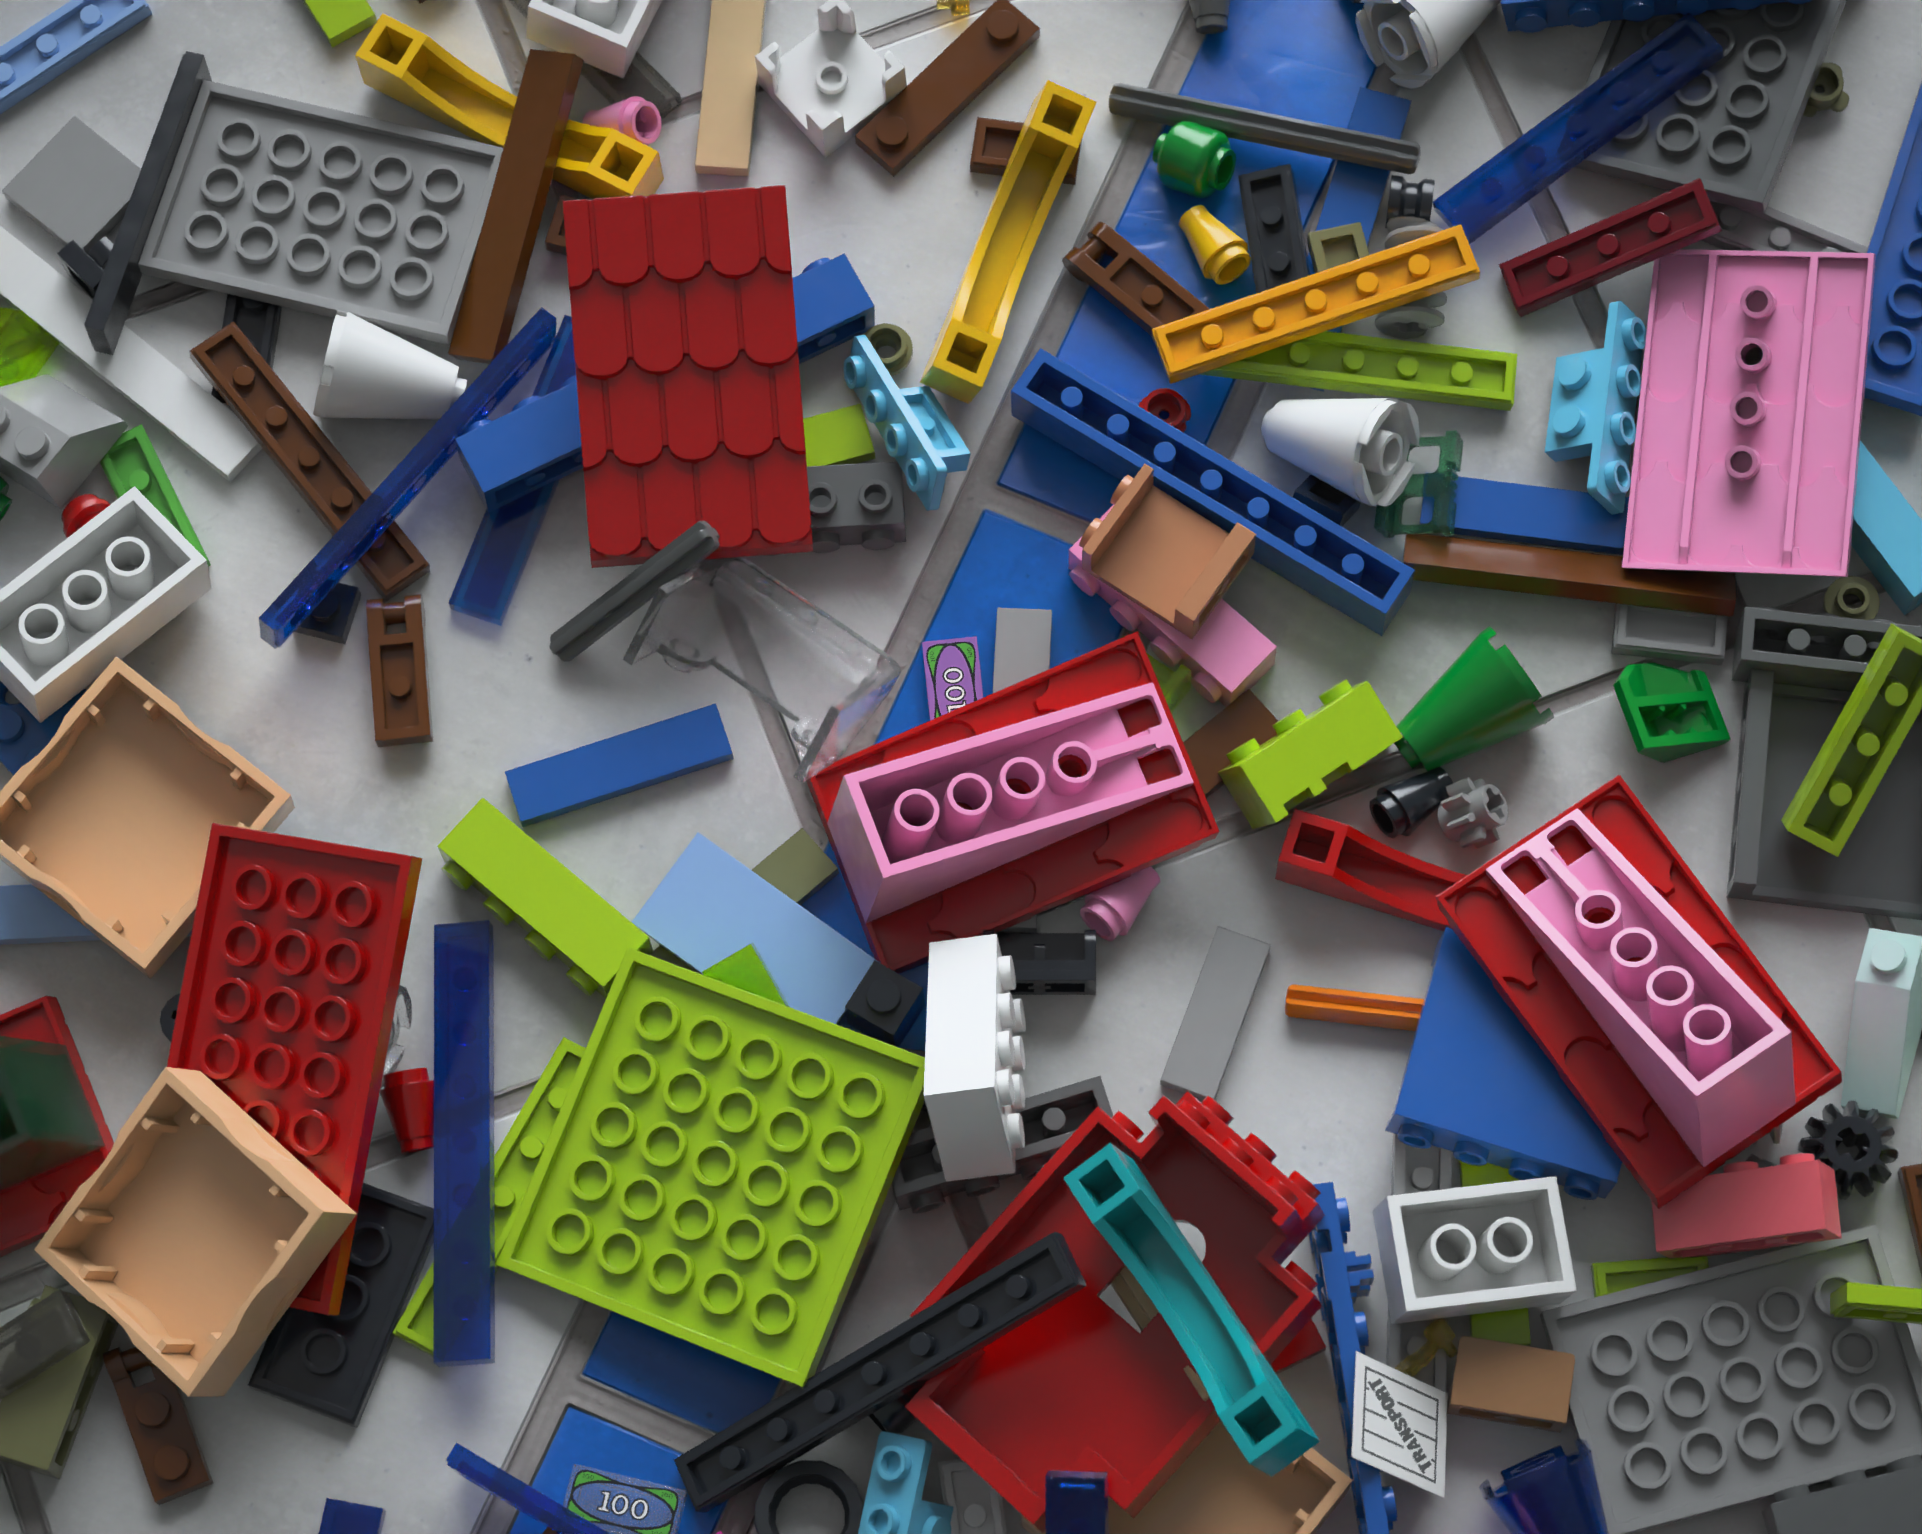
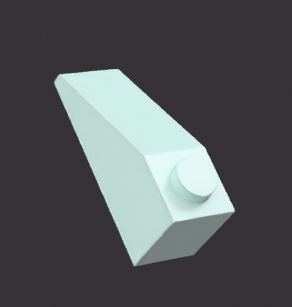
[1841,928,1922,1119]

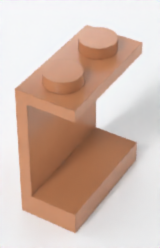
[1079,464,1256,639]

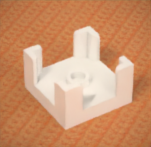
[755,0,907,158]

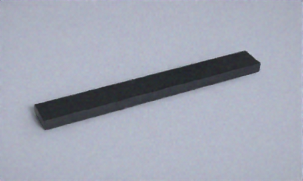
[674,1232,1087,1513]

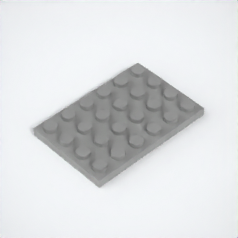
[138,80,503,345]
[1540,1225,1922,1534]

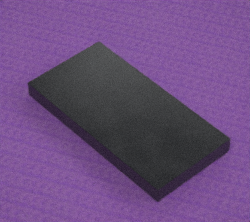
[248,1183,444,1428]

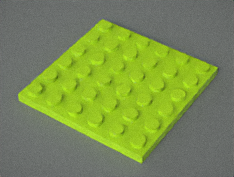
[496,947,925,1388]

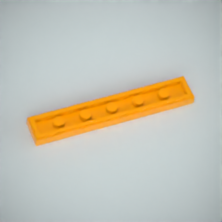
[1152,224,1480,384]

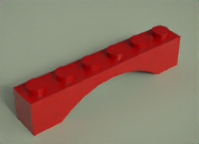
[1275,809,1467,931]

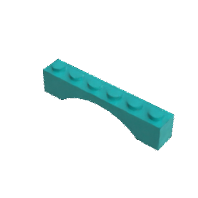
[1063,1143,1320,1477]

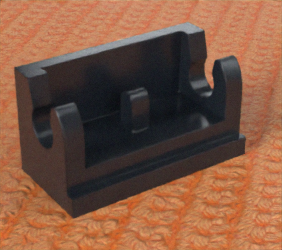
[983,930,1096,995]

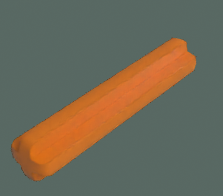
[1285,984,1424,1031]

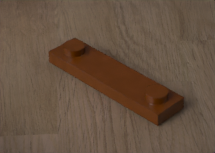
[855,0,1040,177]

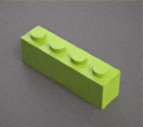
[1781,623,1922,857]
[437,797,653,999]

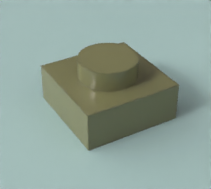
[1307,222,1369,273]

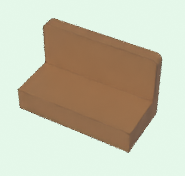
[1447,1336,1575,1433]

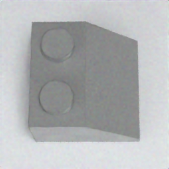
[0,374,128,509]

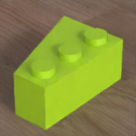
[1218,679,1403,829]

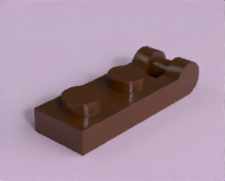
[1062,222,1210,336]
[366,594,433,747]
[103,1347,213,1505]

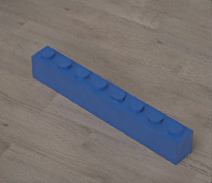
[455,253,875,513]
[1011,348,1415,636]

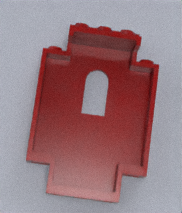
[905,1091,1325,1533]

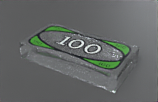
[559,1464,688,1534]

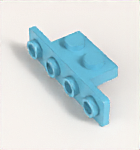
[1545,301,1646,514]
[844,335,971,511]
[858,1431,954,1534]

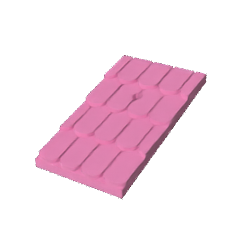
[1622,249,1876,577]

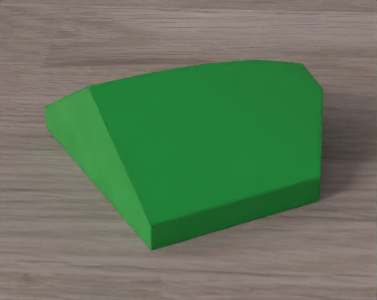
[1613,662,1731,763]

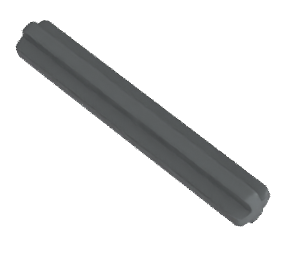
[549,521,720,662]

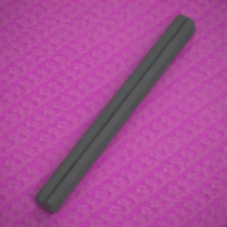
[1108,83,1421,174]

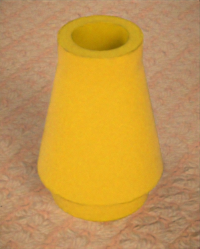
[1179,205,1251,285]

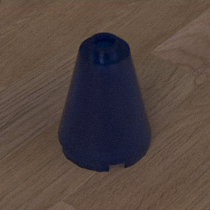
[1479,1439,1609,1534]

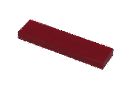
[1499,178,1722,317]

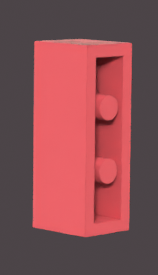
[1651,1153,1842,1258]

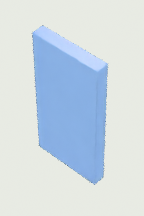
[632,832,880,1025]

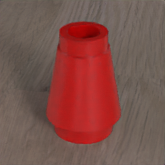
[380,1068,435,1153]

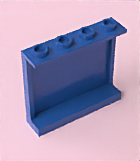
[1385,927,1622,1200]

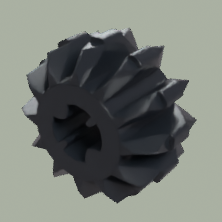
[1798,1101,1899,1200]

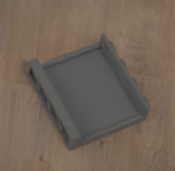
[1726,669,1922,920]

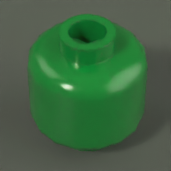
[1153,121,1236,198]

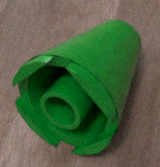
[1394,626,1554,771]

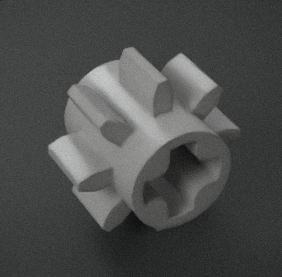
[1438,777,1508,849]

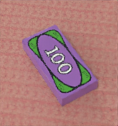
[922,636,983,720]

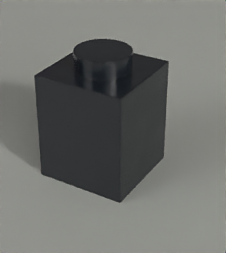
[845,960,925,1048]

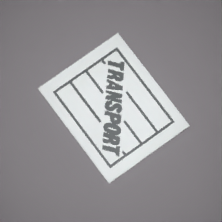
[1351,1351,1448,1498]

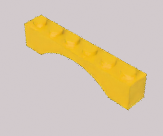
[355,13,664,199]
[920,80,1096,404]

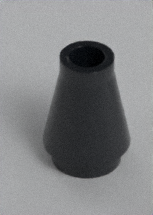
[1369,767,1453,838]

